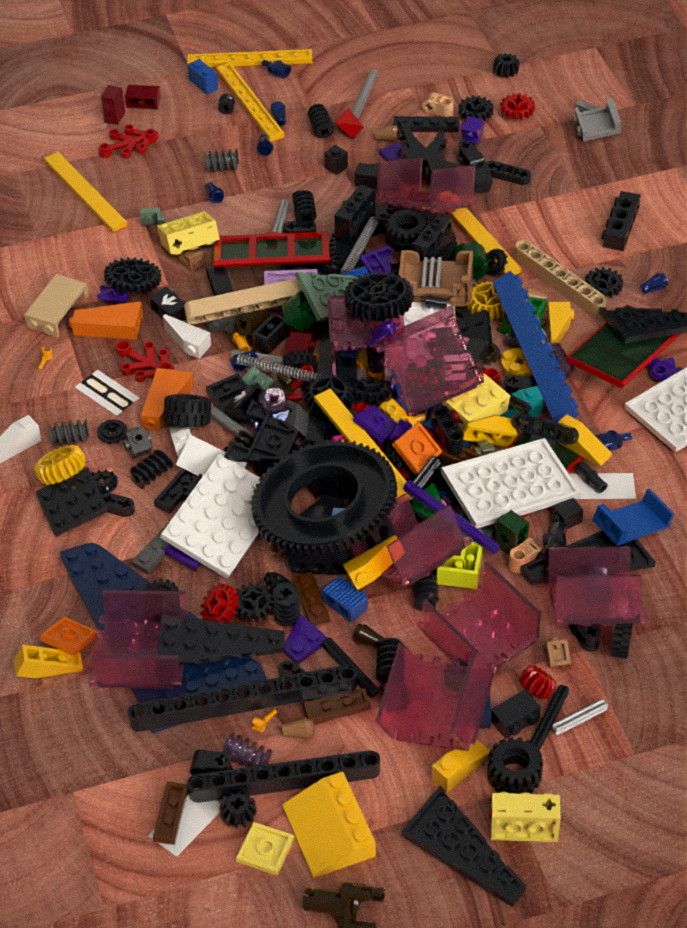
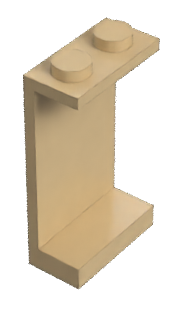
[24,274,89,337]

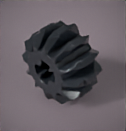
[493,53,520,78]
[219,790,257,829]

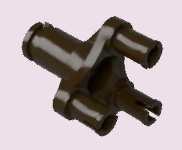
[302,882,385,928]

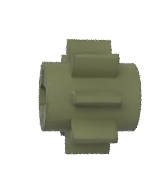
[473,440,495,456]

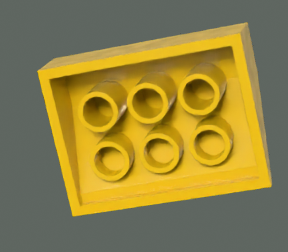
[282,771,376,879]

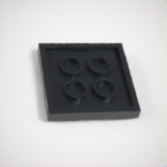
[36,467,109,536]

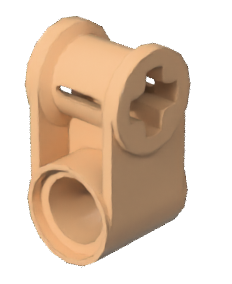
[422,92,454,117]
[508,538,543,573]

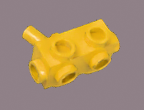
[378,398,426,426]

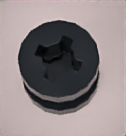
[218,94,235,114]

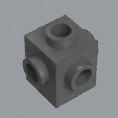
[123,427,152,459]

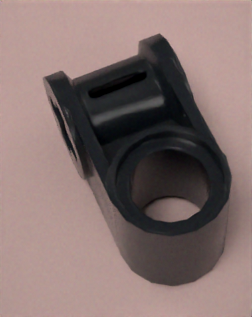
[457,140,485,168]
[366,340,385,373]
[503,375,539,393]
[568,611,601,652]
[190,749,233,775]

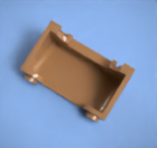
[399,250,473,307]

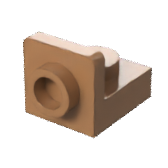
[178,250,205,272]
[544,637,571,668]

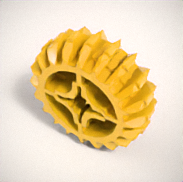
[466,280,507,322]
[34,445,86,485]

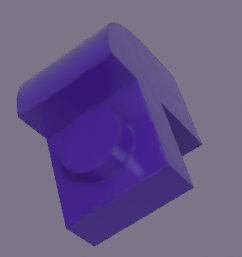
[460,116,485,145]

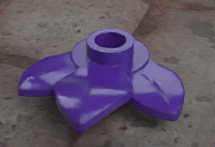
[97,285,129,304]
[364,320,398,346]
[648,357,683,381]

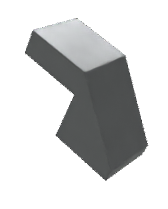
[283,400,309,437]

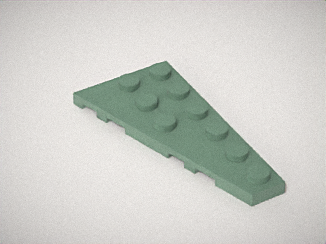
[295,271,358,322]

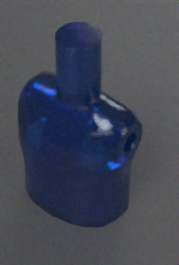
[262,60,291,78]
[595,430,632,451]

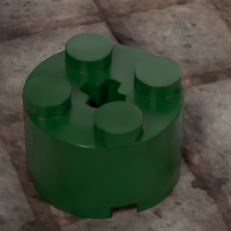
[451,242,489,283]
[282,291,318,333]

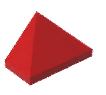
[335,108,364,139]

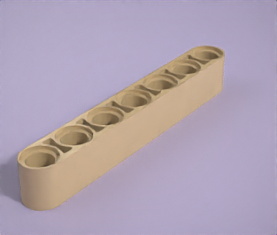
[515,240,607,318]
[184,278,302,324]

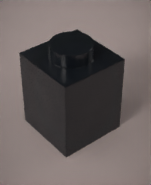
[324,145,348,175]
[551,498,584,529]

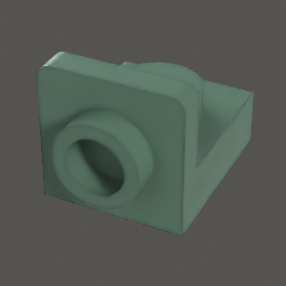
[139,207,165,226]
[242,366,275,391]

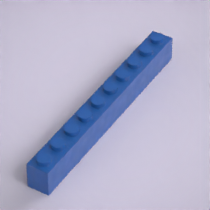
[493,271,579,422]

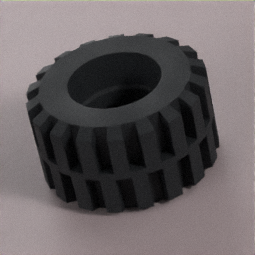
[385,209,429,253]
[163,394,212,427]
[487,737,543,794]

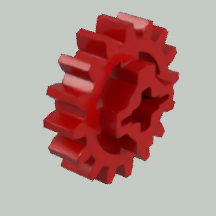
[500,93,535,121]
[200,583,240,623]

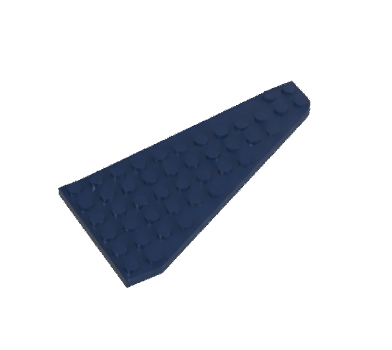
[60,543,267,734]

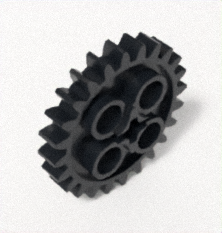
[104,257,161,295]

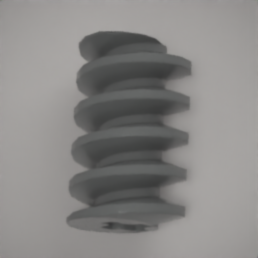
[204,148,239,172]
[49,419,89,446]

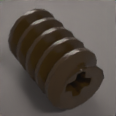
[235,310,271,336]

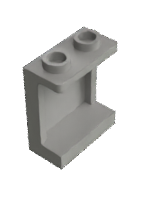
[573,98,622,142]

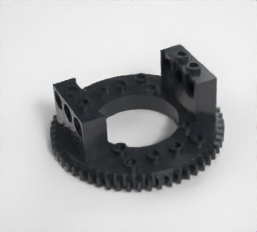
[329,185,457,276]
[251,440,398,575]

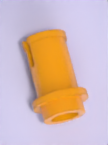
[232,332,250,352]

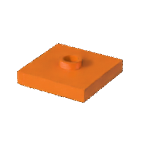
[391,422,443,475]
[40,616,98,656]

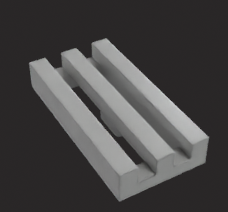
[421,257,442,288]

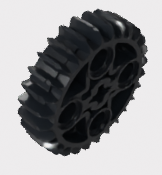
[344,272,413,322]

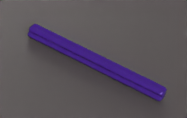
[403,480,500,554]

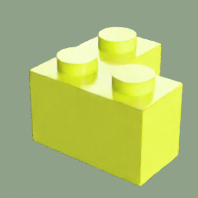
[437,541,483,589]

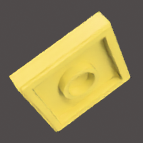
[236,822,295,876]

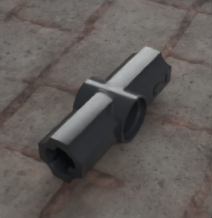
[542,520,567,564]

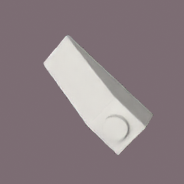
[163,314,211,359]
[0,415,42,463]
[169,425,191,459]

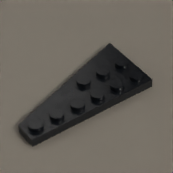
[598,307,687,344]
[521,531,656,585]
[155,614,285,670]
[402,785,526,907]

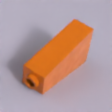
[69,302,143,340]
[141,368,194,431]

